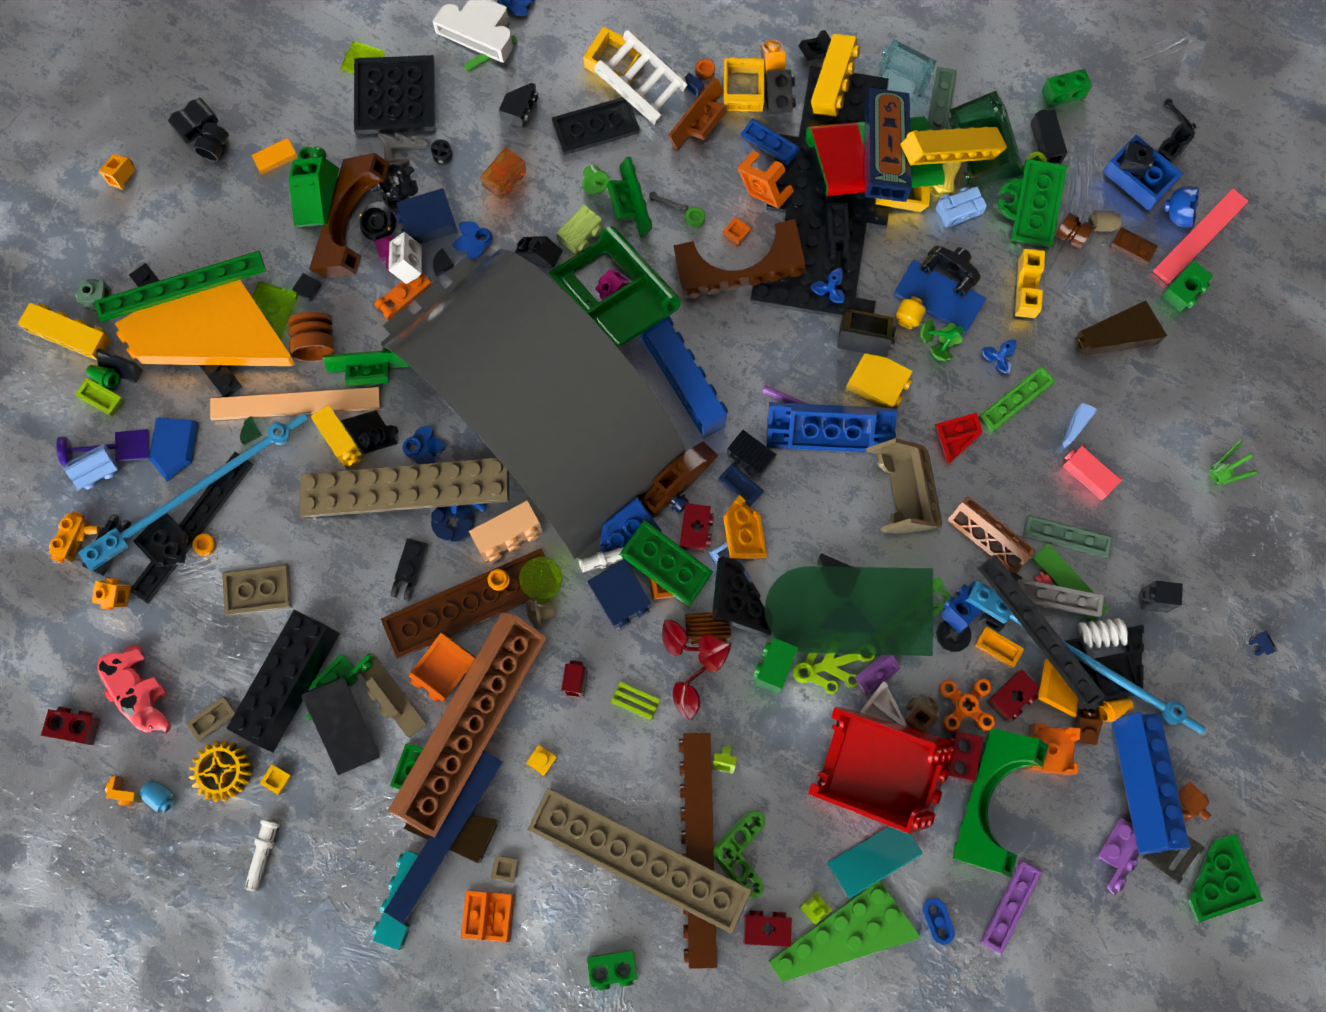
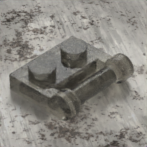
[1143,835,1205,885]

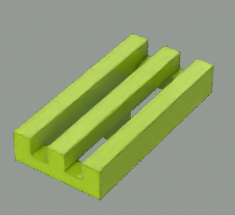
[611,682,660,720]

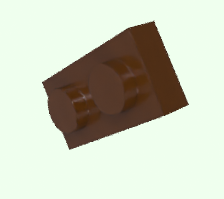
[1110,227,1158,266]

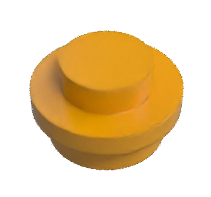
[488,569,510,591]

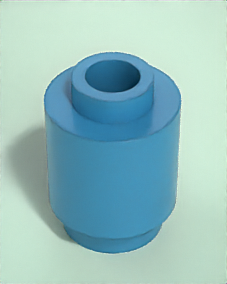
[139,780,174,813]

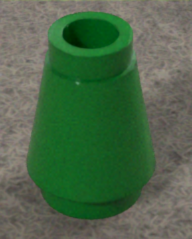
[86,364,120,388]

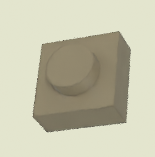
[491,855,518,883]

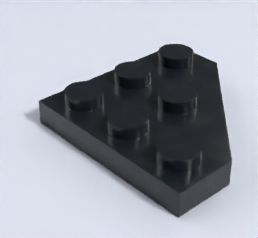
[712,556,773,638]

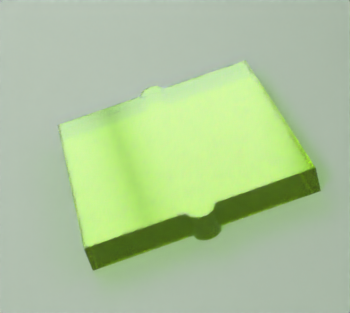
[340,41,385,74]

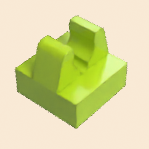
[712,745,737,774]
[799,892,832,925]

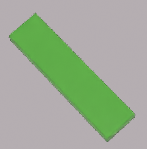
[978,366,1056,433]
[1031,544,1109,622]

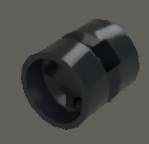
[193,122,229,161]

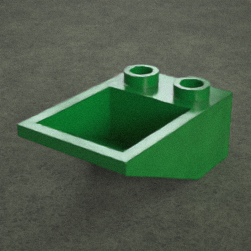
[288,146,339,227]

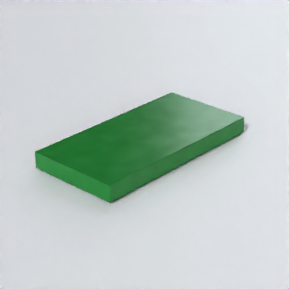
[619,520,713,607]

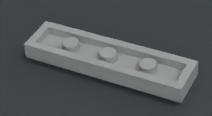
[1018,579,1104,618]

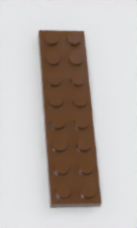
[381,548,559,660]

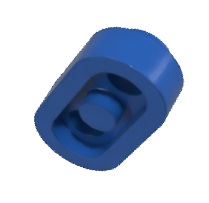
[922,898,955,945]

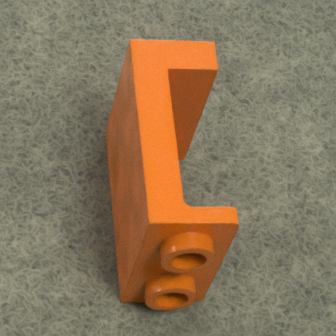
[408,632,476,702]

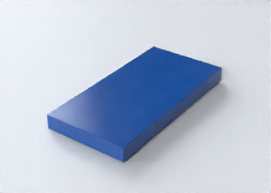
[893,259,986,334]

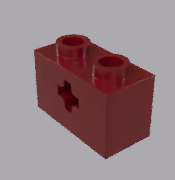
[680,503,714,553]
[986,669,1040,721]
[743,910,792,947]

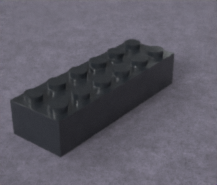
[226,610,340,753]

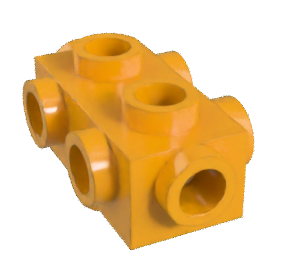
[48,511,100,563]

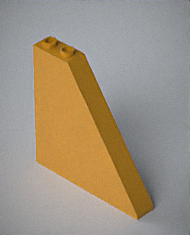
[115,259,295,366]

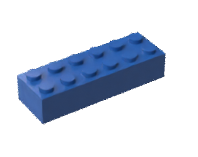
[640,316,728,439]

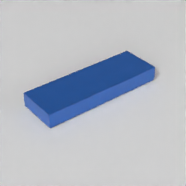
[740,118,800,166]

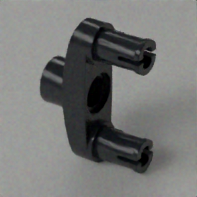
[919,246,981,298]

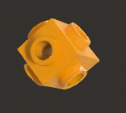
[92,577,131,610]

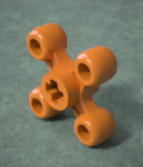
[939,678,995,733]

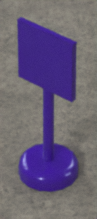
[56,429,149,466]

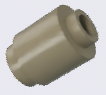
[1088,211,1121,232]

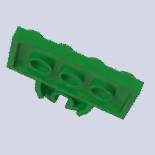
[997,159,1067,248]

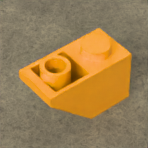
[761,40,786,74]

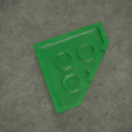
[1187,834,1263,923]

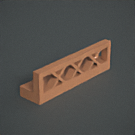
[947,496,1035,574]

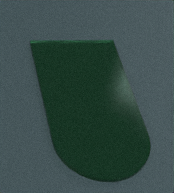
[764,566,934,656]

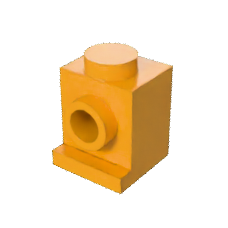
[99,154,136,190]

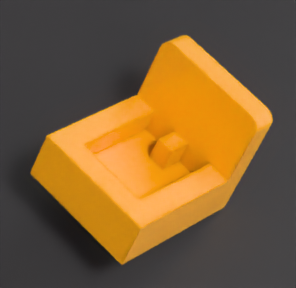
[105,775,142,806]

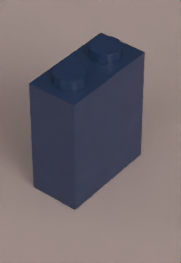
[395,188,458,244]
[587,559,652,629]

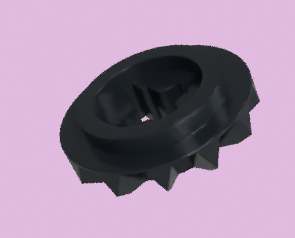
[936,620,972,652]

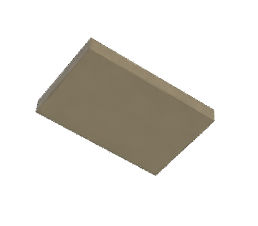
[222,564,292,616]

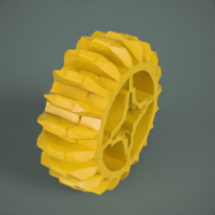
[189,740,252,802]

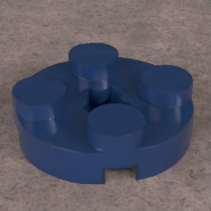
[431,505,475,544]

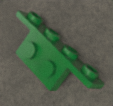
[607,157,652,237]
[323,350,410,386]
[305,653,376,721]

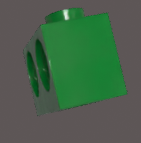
[1042,69,1092,108]
[587,949,637,991]

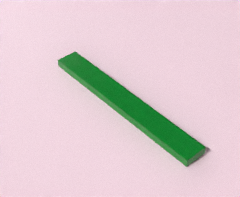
[94,250,267,322]

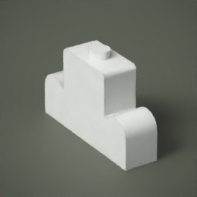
[433,0,513,63]

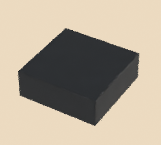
[292,273,322,302]

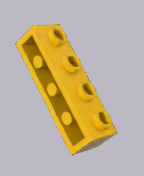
[811,34,860,116]
[18,302,111,361]

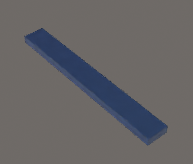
[384,751,504,924]

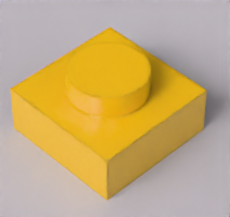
[526,745,557,776]
[259,764,292,795]

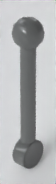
[649,192,689,212]

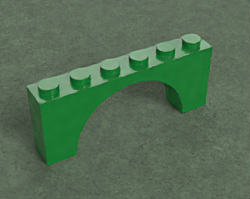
[953,728,1049,878]

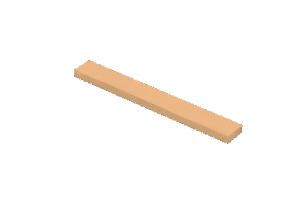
[210,387,381,421]

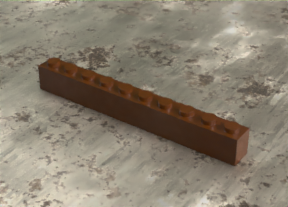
[679,733,717,969]

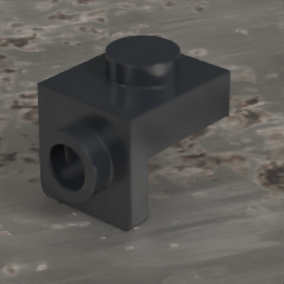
[798,30,831,61]

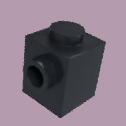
[1119,142,1155,176]

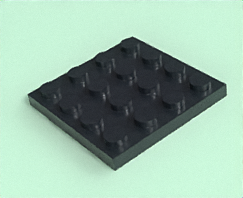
[354,55,436,134]

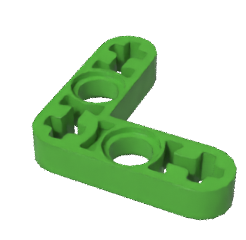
[713,811,765,898]

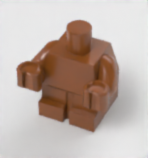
[1178,782,1211,823]

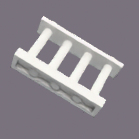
[594,30,688,125]

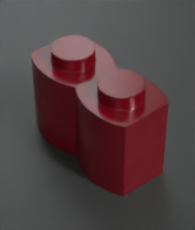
[561,660,588,698]

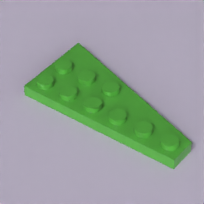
[768,881,921,982]

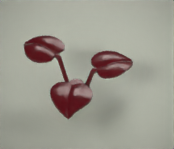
[662,619,732,720]

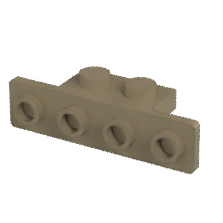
[360,657,426,738]

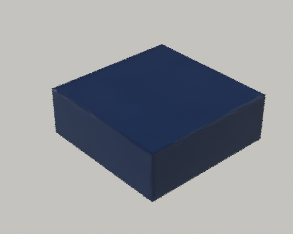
[685,73,705,98]

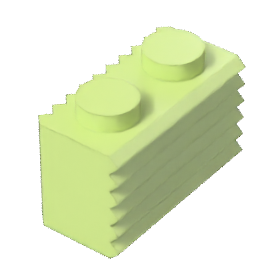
[556,205,603,255]

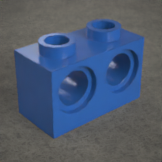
[940,581,982,634]

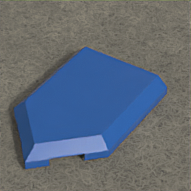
[149,418,198,482]
[599,497,662,553]

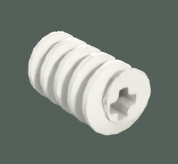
[1077,618,1128,649]

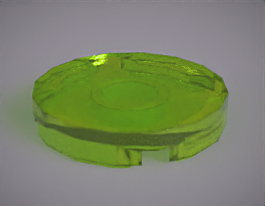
[519,557,563,601]

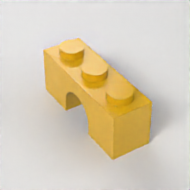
[1015,249,1045,318]

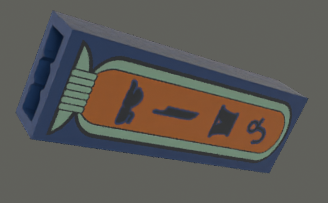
[865,88,912,202]

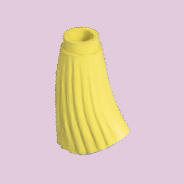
[930,162,962,197]

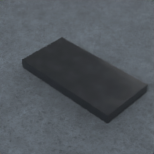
[552,97,640,155]
[301,676,380,775]

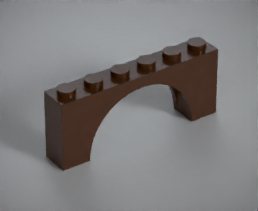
[309,153,390,278]
[673,219,806,299]

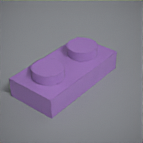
[855,651,901,696]

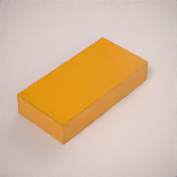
[251,138,298,175]
[974,626,1024,669]

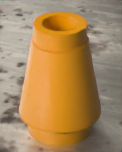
[1098,697,1134,722]

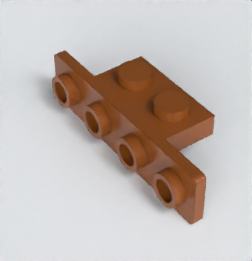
[668,78,727,149]

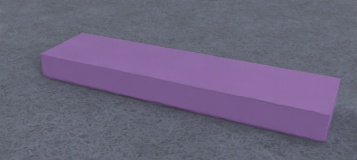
[980,860,1042,954]

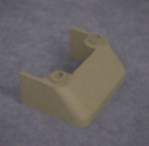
[866,438,942,534]

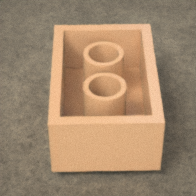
[469,501,543,563]

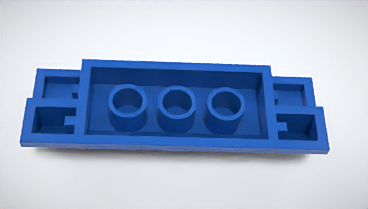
[766,402,898,452]
[1112,712,1190,854]

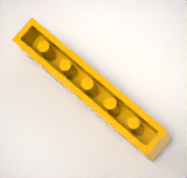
[900,126,1007,165]

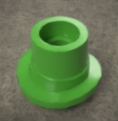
[582,165,610,194]

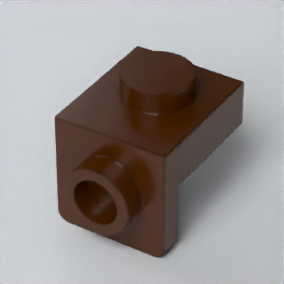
[1075,708,1103,745]

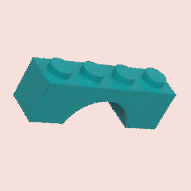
[372,850,419,950]

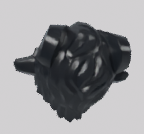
[371,164,418,207]

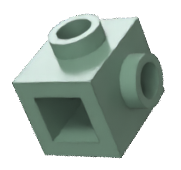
[75,279,111,311]

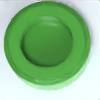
[685,207,705,228]

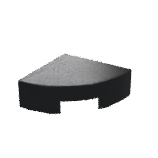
[433,248,454,277]

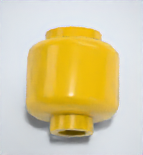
[895,297,926,329]

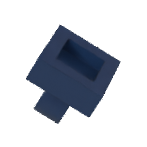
[1249,630,1277,656]

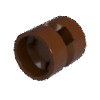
[1055,212,1094,250]

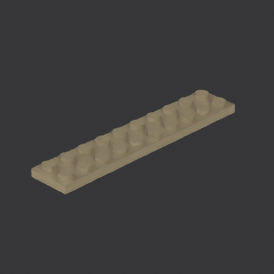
[300,458,510,518]
[528,788,752,934]

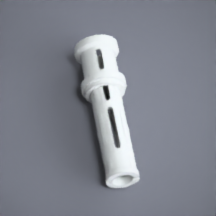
[244,819,281,892]

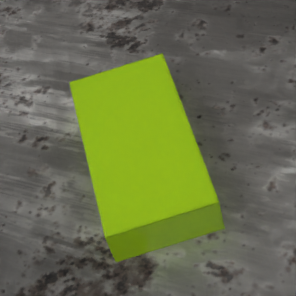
[75,378,124,417]

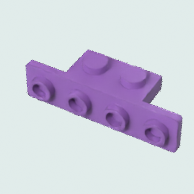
[1098,818,1139,895]

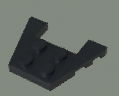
[1065,625,1144,703]

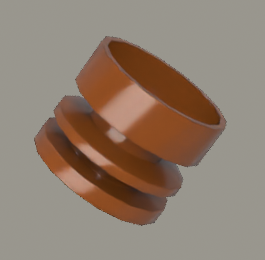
[287,311,335,361]

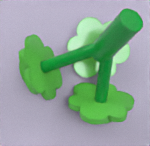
[920,319,964,361]

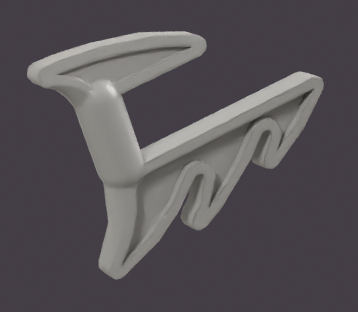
[378,133,428,166]

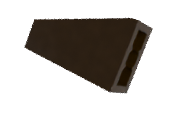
[1075,300,1167,356]
[403,815,500,863]

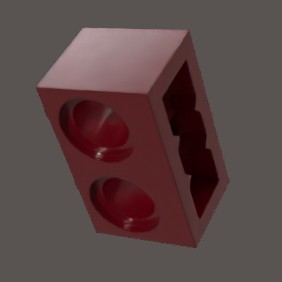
[41,706,100,745]
[947,731,983,783]

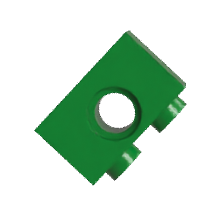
[1161,261,1213,312]

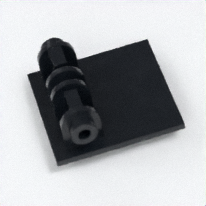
[341,410,398,455]

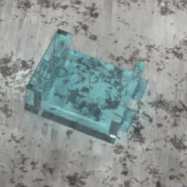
[878,39,936,97]

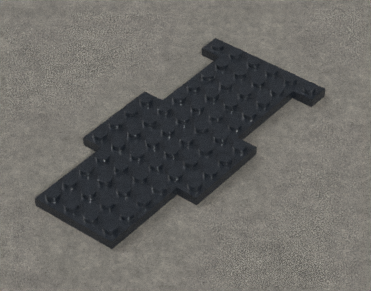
[750,66,890,318]

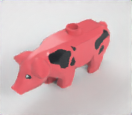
[97,645,171,734]

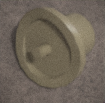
[526,598,555,629]

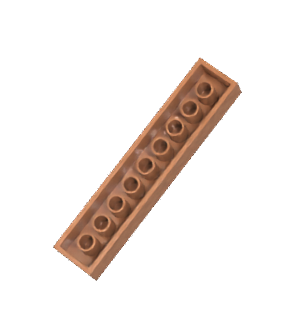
[388,613,547,837]

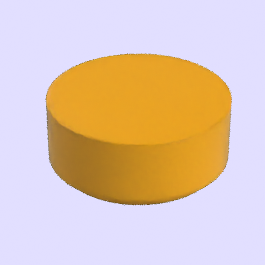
[192,533,216,556]

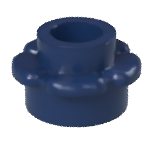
[670,494,689,514]

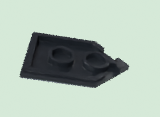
[133,513,189,567]

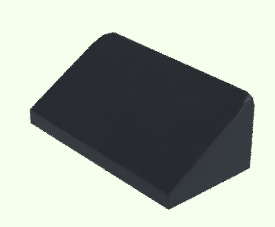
[96,349,143,383]

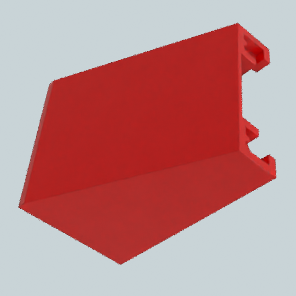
[808,707,956,834]

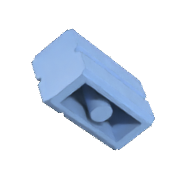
[936,186,986,228]
[64,444,119,490]

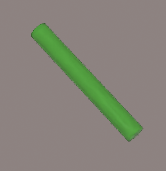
[463,35,517,71]

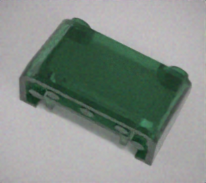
[949,91,1024,186]

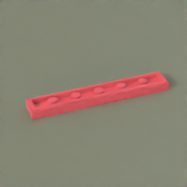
[1153,188,1249,285]

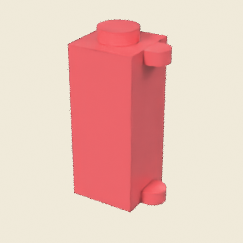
[1063,444,1123,500]

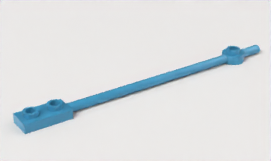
[78,413,309,571]
[966,581,1206,734]

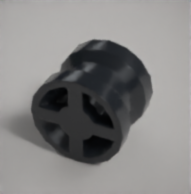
[431,139,453,165]

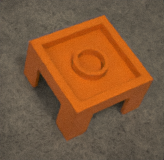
[737,151,794,209]
[1026,723,1080,776]

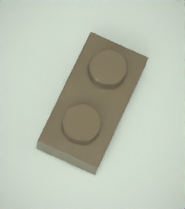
[186,696,236,742]

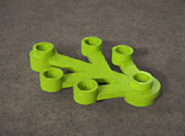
[793,632,876,694]

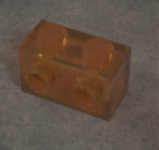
[480,147,526,199]

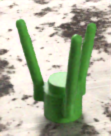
[1209,440,1258,485]

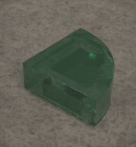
[240,416,263,446]

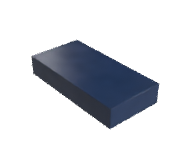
[718,463,764,507]

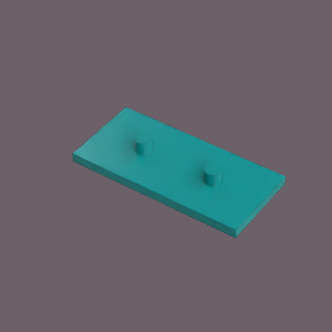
[827,826,923,899]

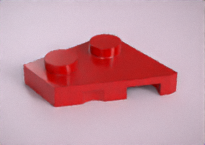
[935,412,983,464]

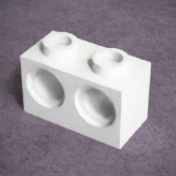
[389,232,422,284]

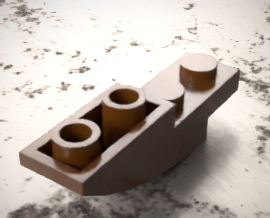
[641,441,719,516]

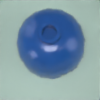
[1165,186,1199,228]

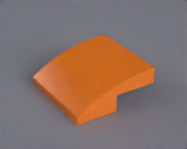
[461,890,515,942]

